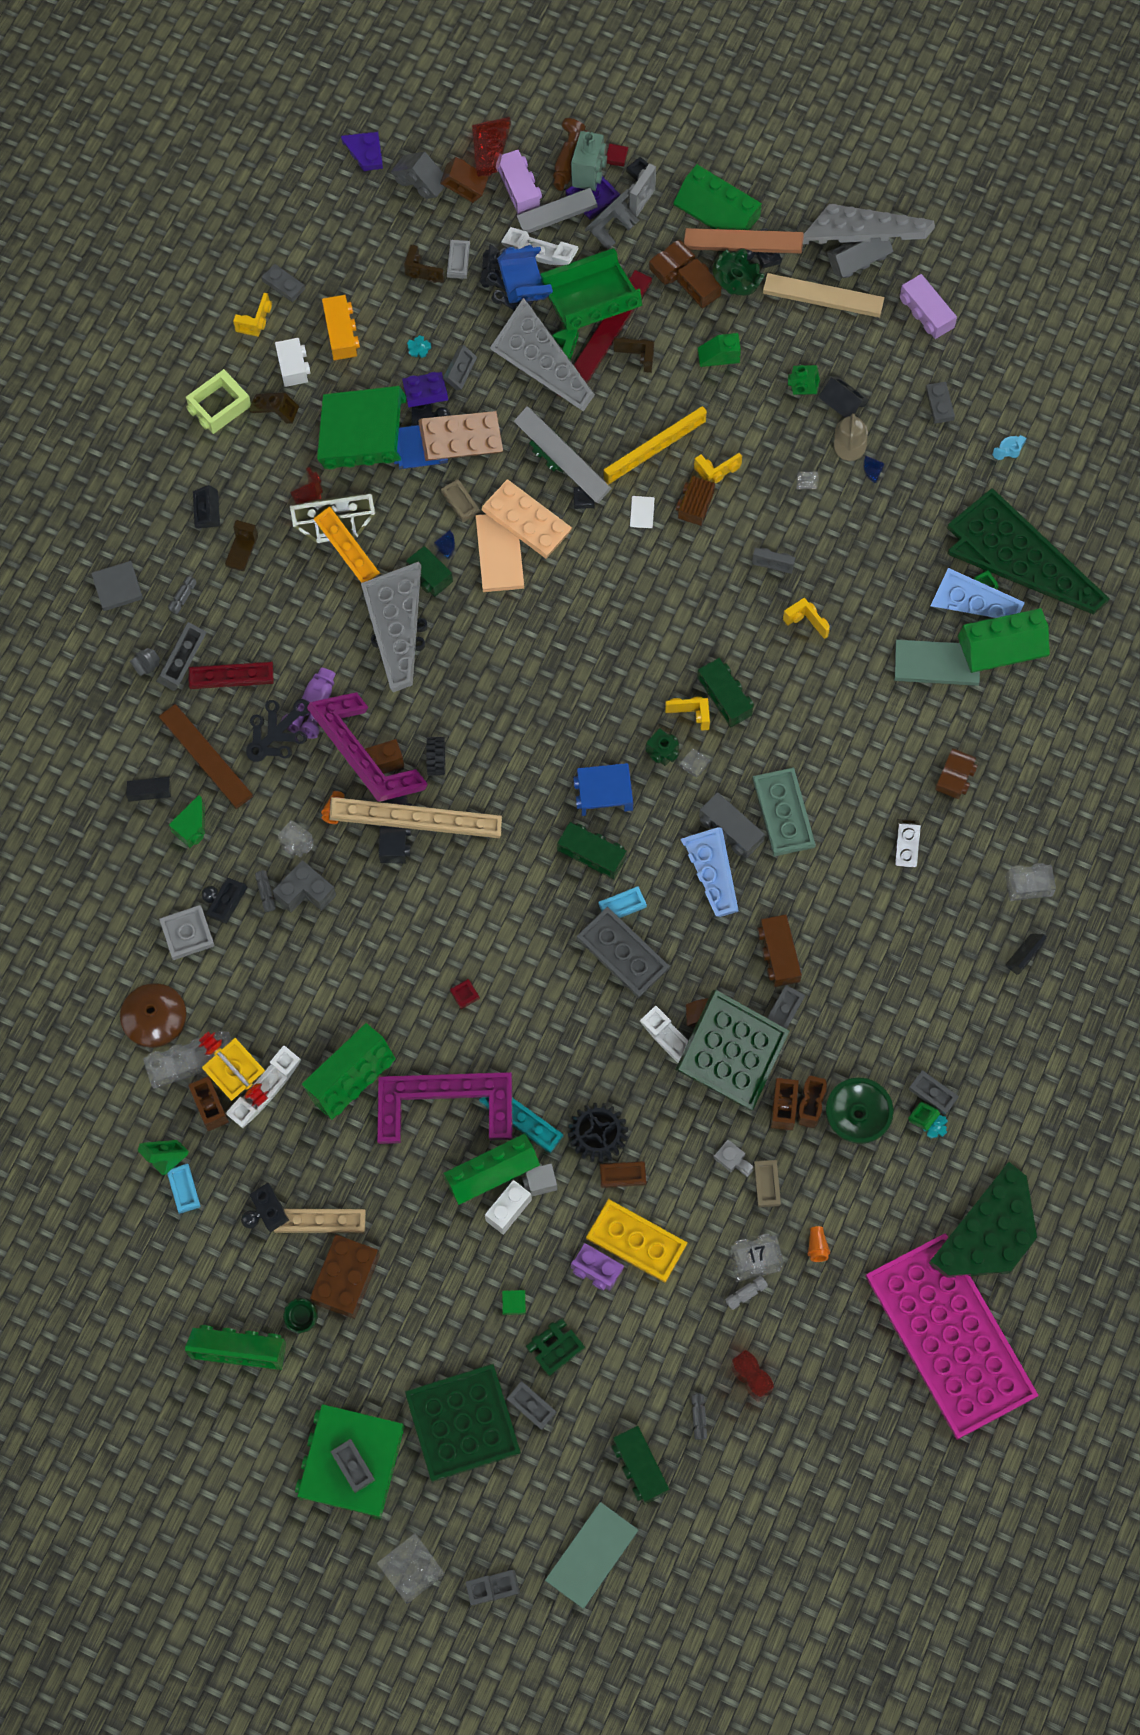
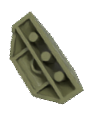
[290,493,375,543]

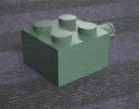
[571,131,607,191]

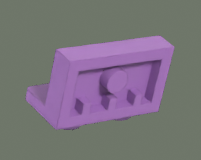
[571,1243,624,1291]

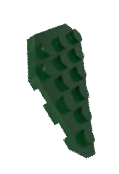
[929,1162,1037,1278]

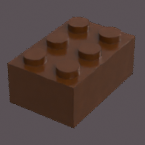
[310,1235,380,1319]

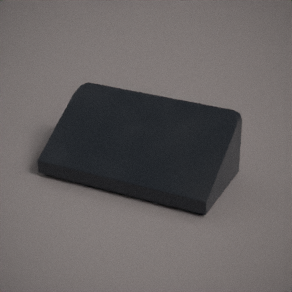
[193,485,220,529]
[126,777,171,802]
[1005,934,1047,975]

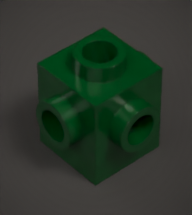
[646,728,680,766]

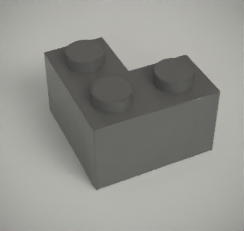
[391,151,445,199]
[273,860,336,913]

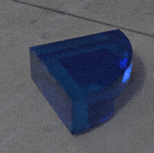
[863,456,885,483]
[434,530,455,559]

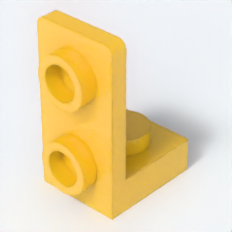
[233,292,272,337]
[694,453,742,483]
[783,598,830,639]
[665,697,710,730]

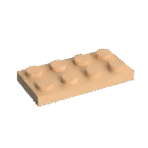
[482,479,572,559]

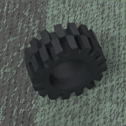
[426,737,446,776]

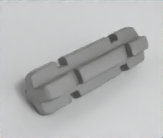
[725,1276,768,1310]

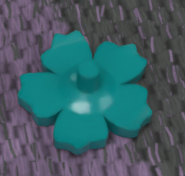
[407,335,431,358]
[923,1115,948,1139]

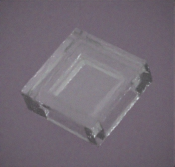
[796,472,819,489]
[680,748,710,778]

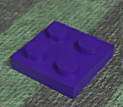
[402,372,448,407]

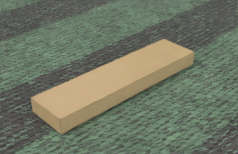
[274,1209,366,1233]

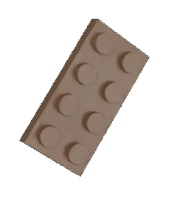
[418,411,503,461]

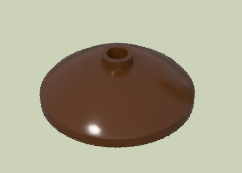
[120,983,187,1048]

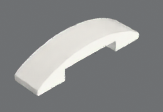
[501,227,579,265]
[640,1006,688,1063]
[225,1046,301,1128]

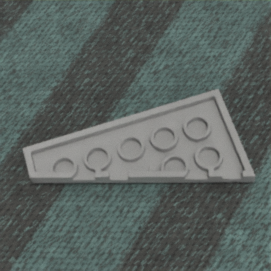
[803,204,935,244]
[489,298,595,412]
[361,562,421,692]

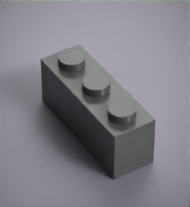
[827,238,893,278]
[156,622,207,691]
[699,792,765,859]

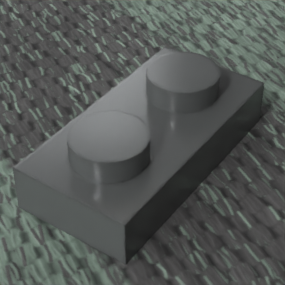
[262,264,305,303]
[443,345,477,390]
[925,382,955,424]
[752,548,796,574]
[768,985,805,1029]
[909,1070,959,1116]
[507,1381,557,1430]
[331,1439,375,1493]

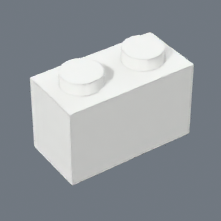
[275,338,311,387]
[485,1180,532,1235]

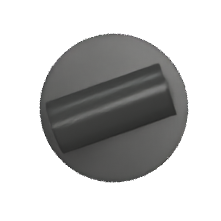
[130,648,160,676]

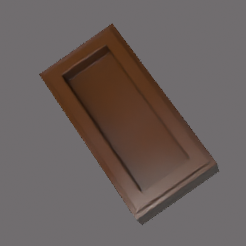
[600,1161,646,1188]

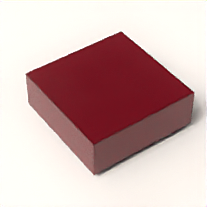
[606,143,629,167]
[449,979,480,1009]

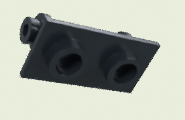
[480,244,501,288]

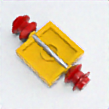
[198,1031,269,1107]

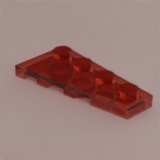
[472,117,511,177]

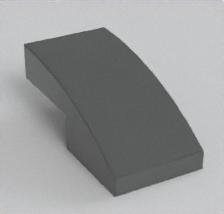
[466,1570,520,1606]

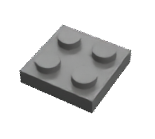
[628,163,656,217]
[159,905,215,960]

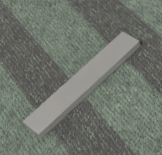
[514,406,612,503]

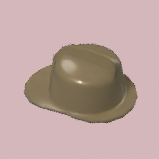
[834,414,868,461]

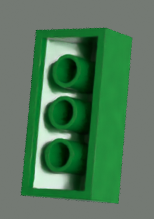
[673,164,762,230]
[957,608,1050,673]
[442,1134,540,1205]
[185,1325,286,1370]

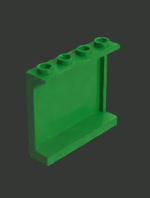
[540,248,642,332]
[317,386,406,470]
[295,1404,405,1519]

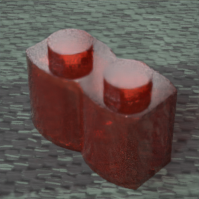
[731,1350,774,1402]

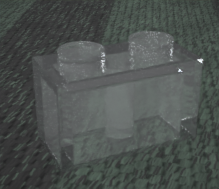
[1006,863,1056,901]

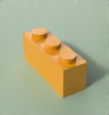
[322,295,360,360]

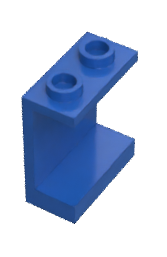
[497,245,553,303]
[394,425,448,470]
[573,763,633,816]

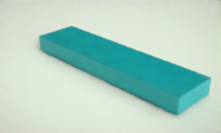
[479,1097,564,1154]

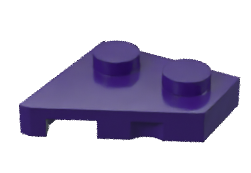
[341,132,383,171]

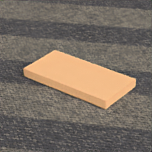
[476,514,524,592]

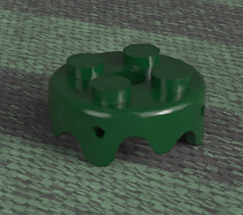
[712,249,765,296]

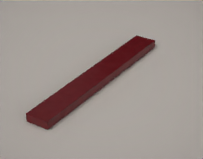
[557,270,652,397]

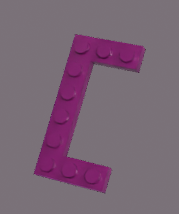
[307,692,428,802]
[377,1072,512,1144]

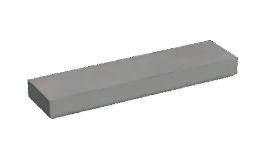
[517,188,598,233]

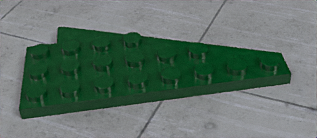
[947,488,1110,615]

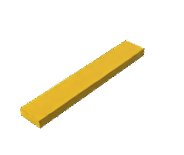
[604,406,707,484]

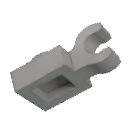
[714,1140,753,1177]

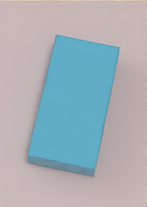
[598,886,647,918]
[167,1164,201,1214]

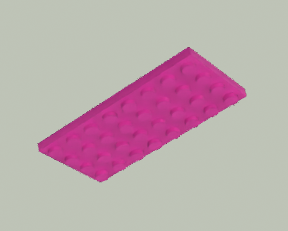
[865,1233,1039,1440]

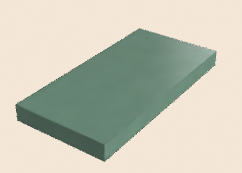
[894,640,980,686]
[752,767,816,857]
[545,1502,639,1610]

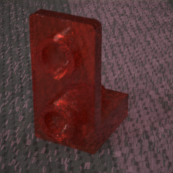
[290,467,323,504]

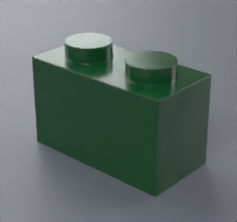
[406,546,453,597]

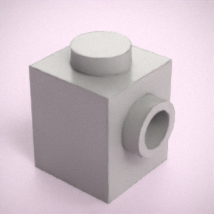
[522,1163,557,1197]

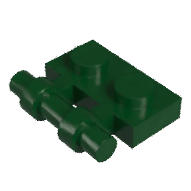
[525,1318,585,1377]

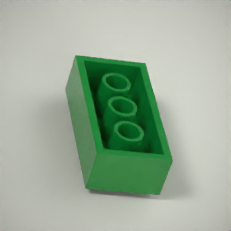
[301,1023,396,1120]

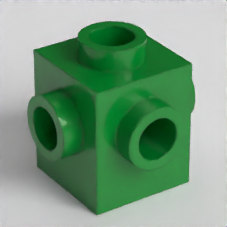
[788,365,820,395]

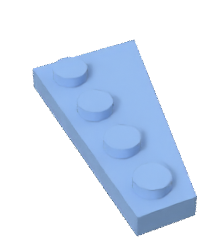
[930,568,1025,618]
[681,827,739,917]

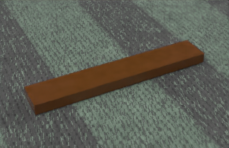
[159,704,253,809]

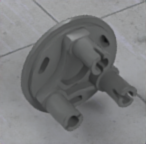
[584,189,639,250]

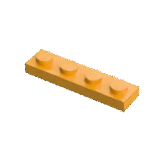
[314,506,380,583]

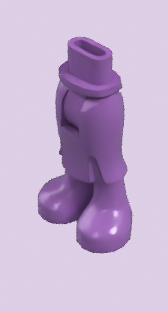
[281,668,336,739]

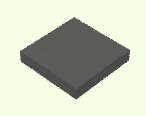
[91,561,143,611]

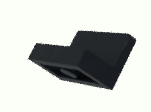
[819,377,869,418]

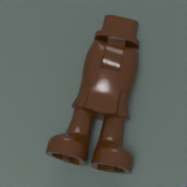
[553,118,588,191]

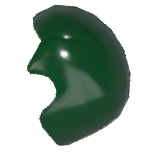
[283,1298,318,1334]

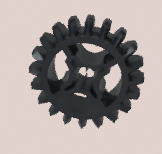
[568,1102,628,1163]

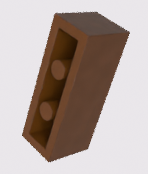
[757,914,802,987]

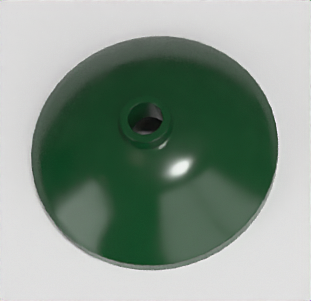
[826,1077,894,1144]

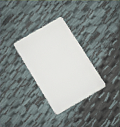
[630,496,655,528]

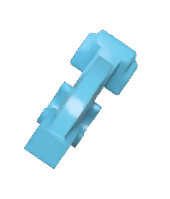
[992,435,1027,460]

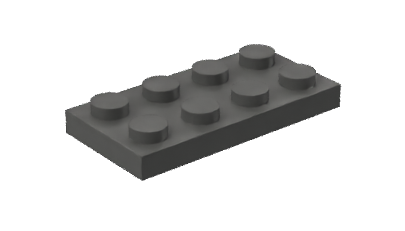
[576,907,670,998]

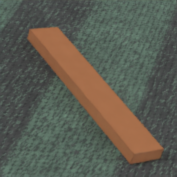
[684,228,804,254]

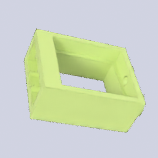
[186,369,251,434]

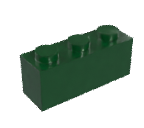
[697,658,754,728]
[557,822,627,880]
[611,1426,670,1505]

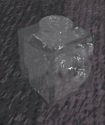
[278,820,314,858]

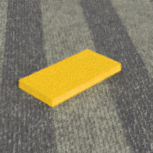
[586,1199,688,1283]

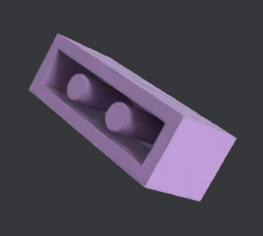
[496,150,542,214]
[900,274,957,339]

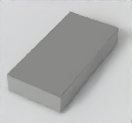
[447,240,470,279]

